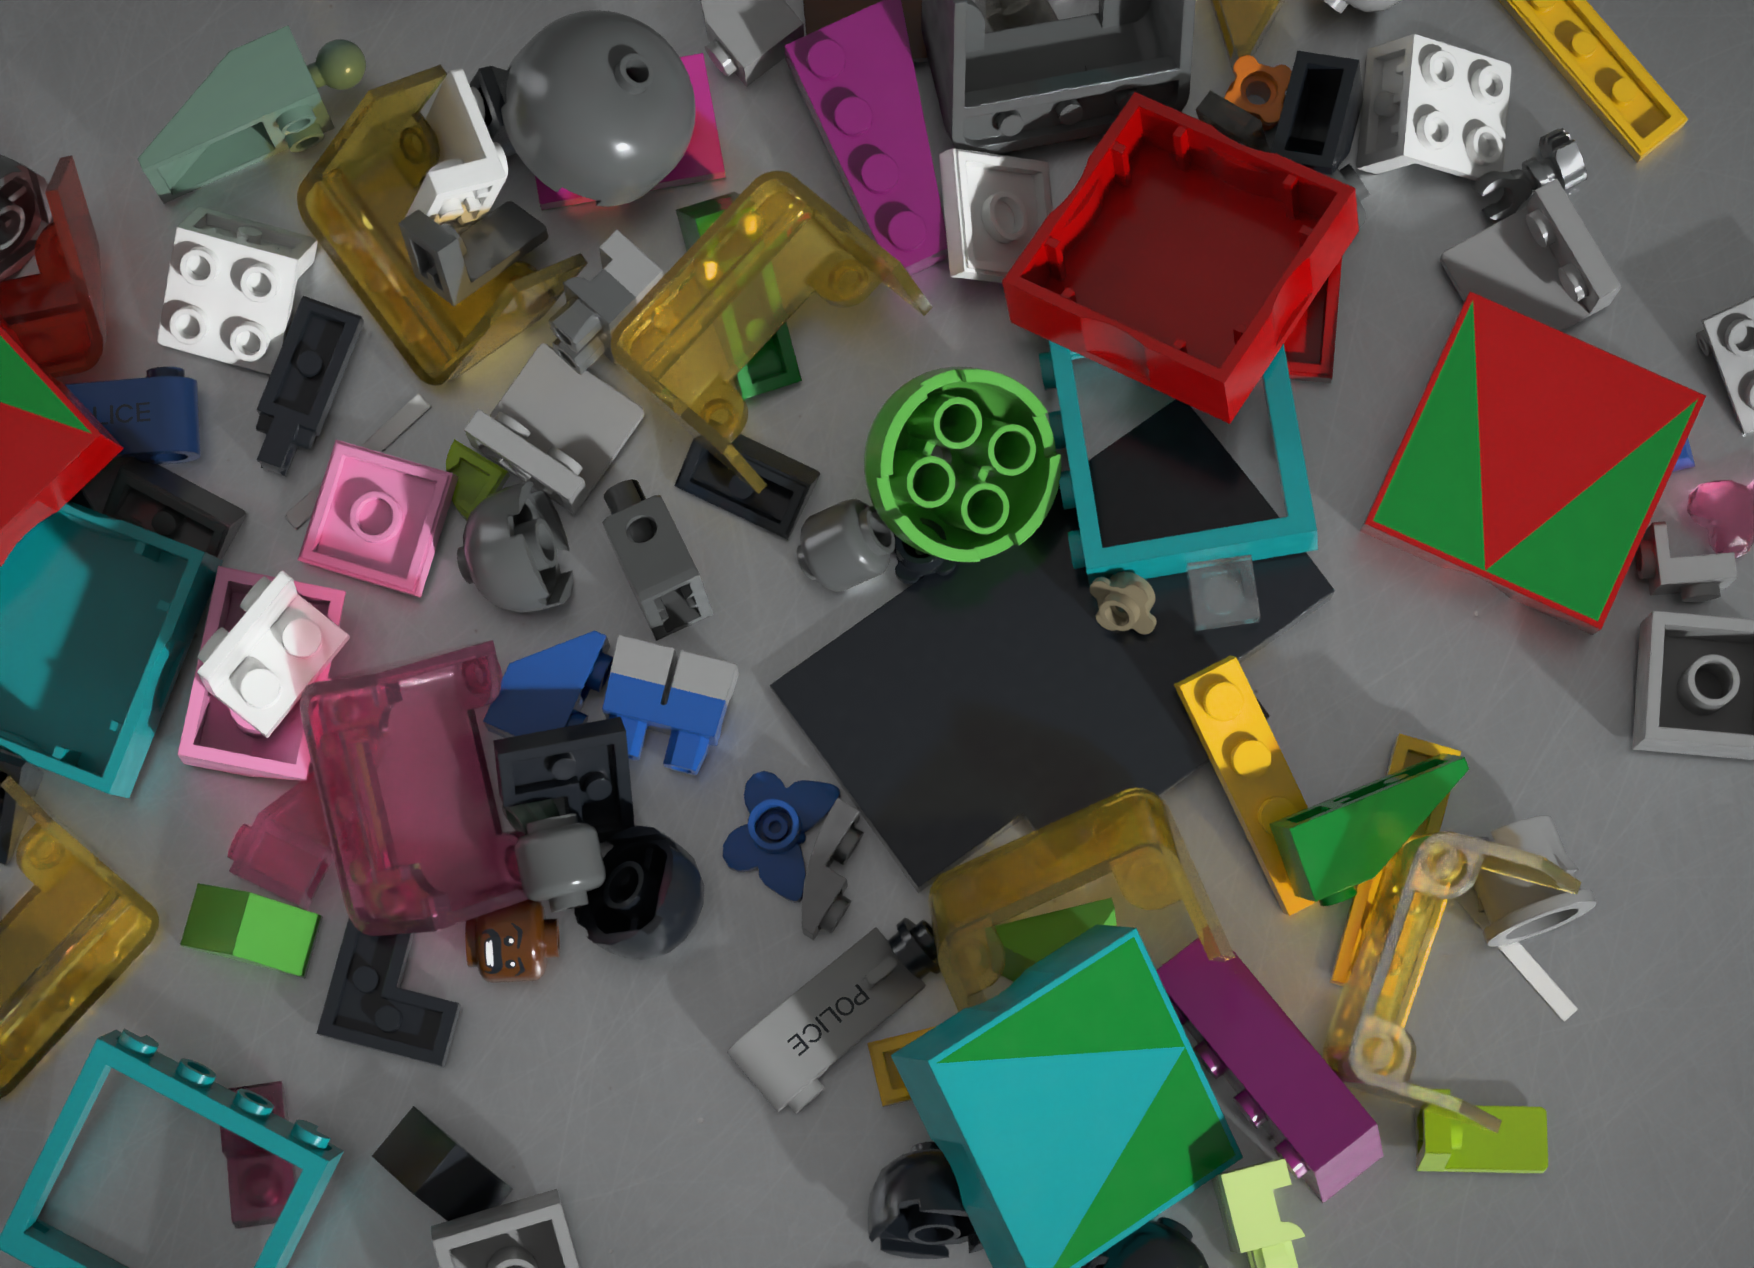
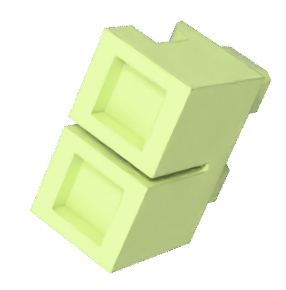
[1211,1159,1305,1268]

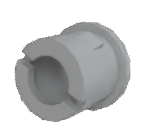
[1461,815,1597,947]

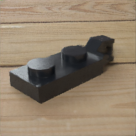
[256,296,364,476]

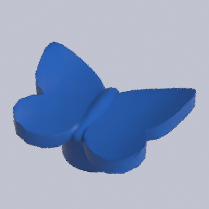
[723,771,841,903]

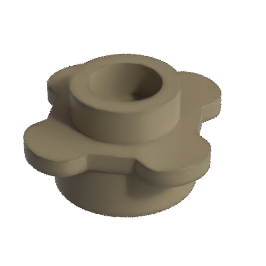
[1090,571,1157,634]

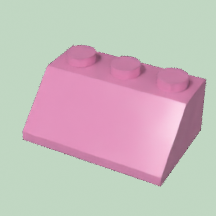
[178,566,346,781]

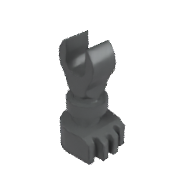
[1473,128,1587,220]

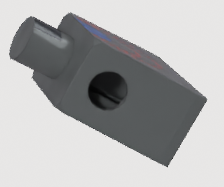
[602,479,713,641]

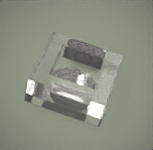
[1186,555,1261,631]

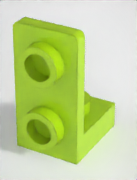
[1415,1089,1548,1173]

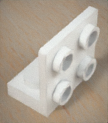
[1357,34,1511,181]
[405,68,508,235]
[157,206,318,375]
[197,570,350,738]

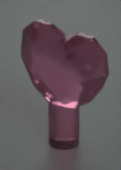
[1687,480,1754,559]

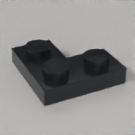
[493,717,635,843]
[316,908,461,1068]

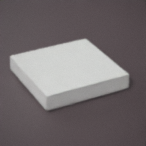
[939,148,1053,283]

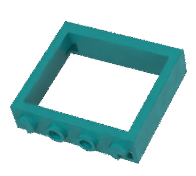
[1039,340,1318,586]
[0,1028,344,1268]

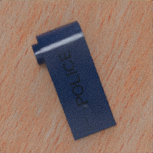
[64,367,201,464]

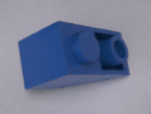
[483,631,613,738]

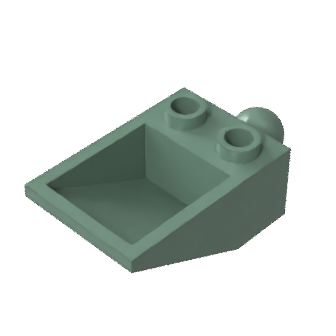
[138,25,366,204]

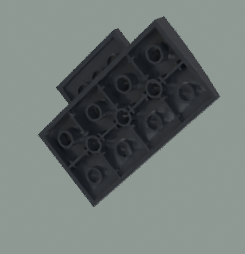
[770,399,1335,893]

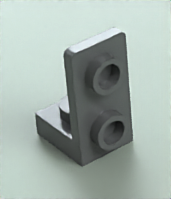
[399,201,549,306]

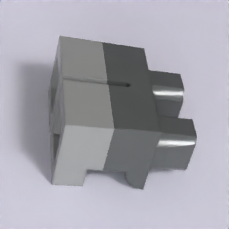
[548,230,667,375]

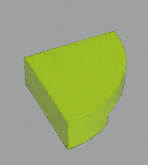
[446,439,510,521]

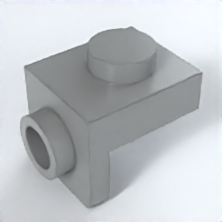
[1635,521,1737,602]

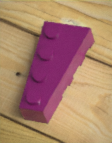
[785,0,948,284]
[1156,927,1384,1203]

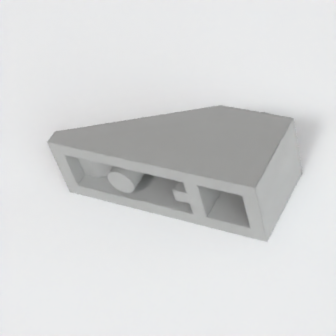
[700,0,804,87]

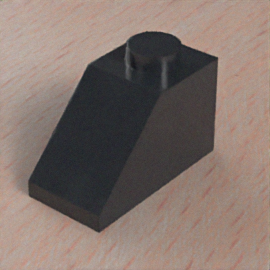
[1271,51,1363,175]

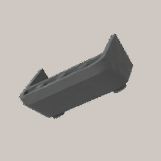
[921,0,1196,154]

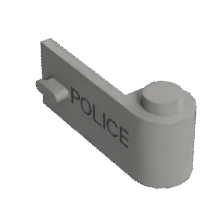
[727,927,926,1113]

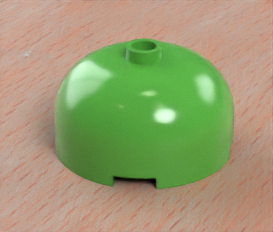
[864,367,1061,562]

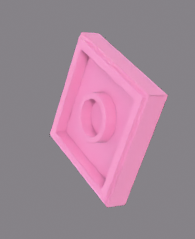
[298,440,459,598]

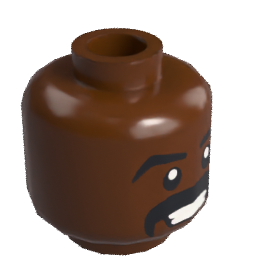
[465,897,560,983]

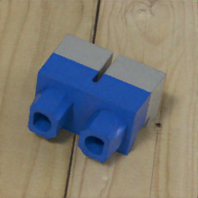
[602,635,739,775]

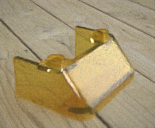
[297,64,588,386]
[611,171,933,494]
[0,776,159,1099]
[928,788,1235,1012]
[1323,831,1581,1133]

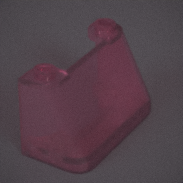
[300,640,528,936]

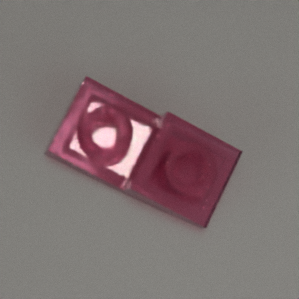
[220,1081,297,1229]

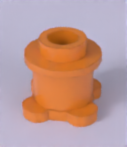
[1224,55,1292,133]

